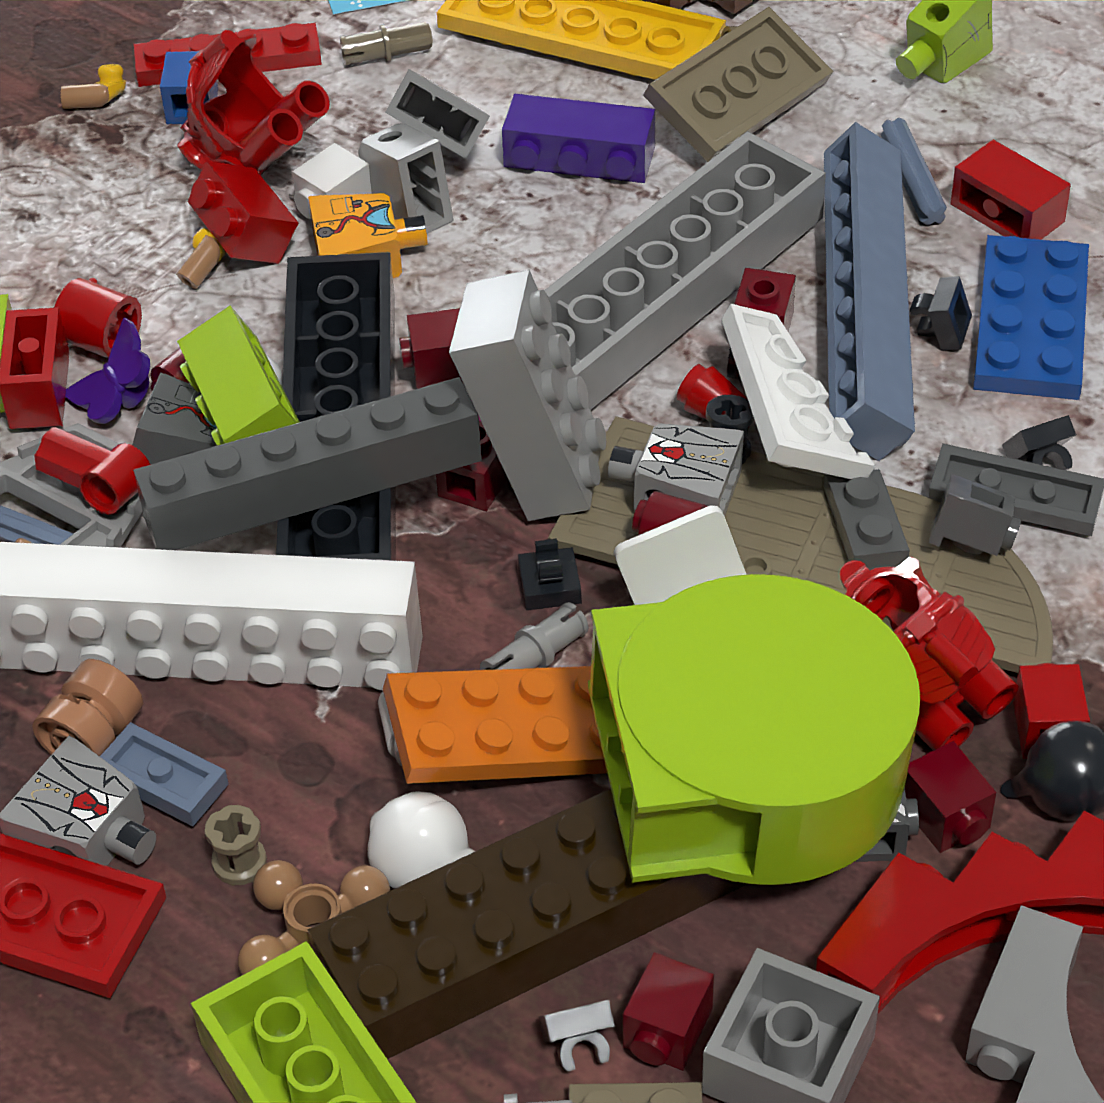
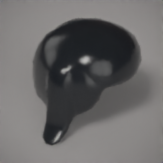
[1000,720,1104,821]

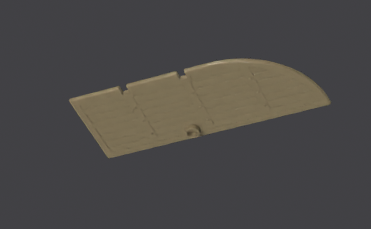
[548,416,1053,673]

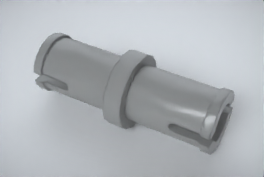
[480,602,589,670]

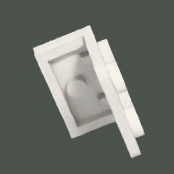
[614,506,746,605]

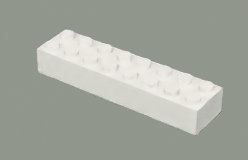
[0,542,423,690]

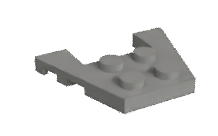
[0,423,143,548]

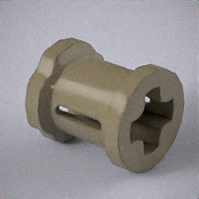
[205,805,267,885]

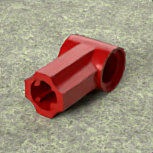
[34,427,151,514]

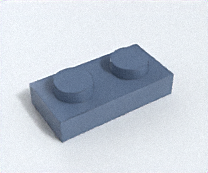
[100,722,229,826]

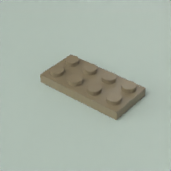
[643,7,834,162]

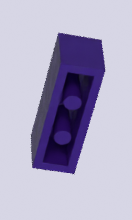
[502,93,655,183]

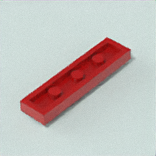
[134,22,322,87]

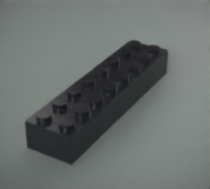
[276,252,396,561]

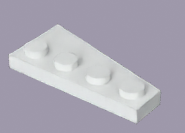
[721,304,875,479]

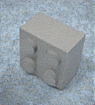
[702,948,880,1103]

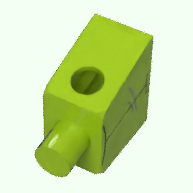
[896,0,993,83]

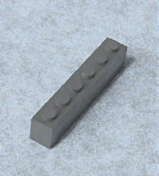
[133,377,482,550]

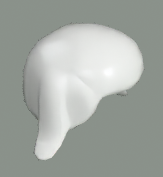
[368,792,475,889]

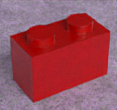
[950,139,1071,240]
[187,160,299,264]
[0,307,70,429]

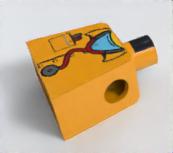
[308,193,428,279]

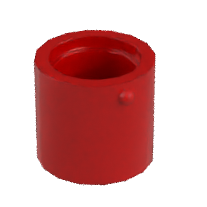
[54,278,142,358]

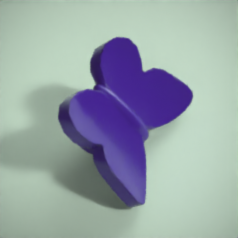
[65,317,150,424]

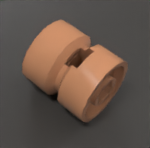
[32,659,144,756]

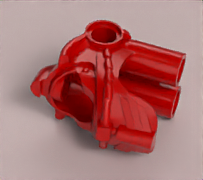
[177,30,330,175]
[839,557,1018,751]

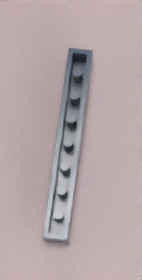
[824,122,915,461]

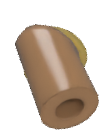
[61,64,126,109]
[176,228,226,289]

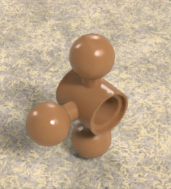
[238,860,390,975]

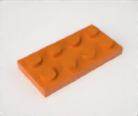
[383,666,607,784]

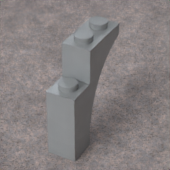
[965,905,1104,1103]

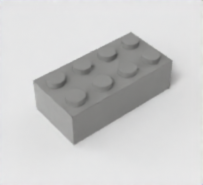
[449,270,606,521]

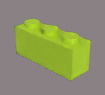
[177,305,299,446]

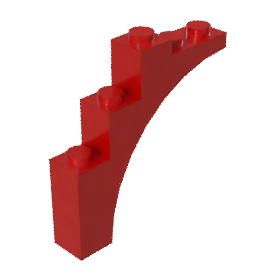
[816,811,1104,1014]

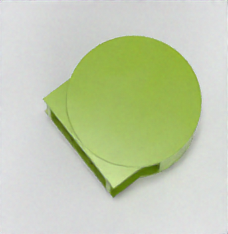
[588,574,920,885]

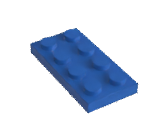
[973,235,1089,400]

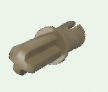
[340,22,433,66]

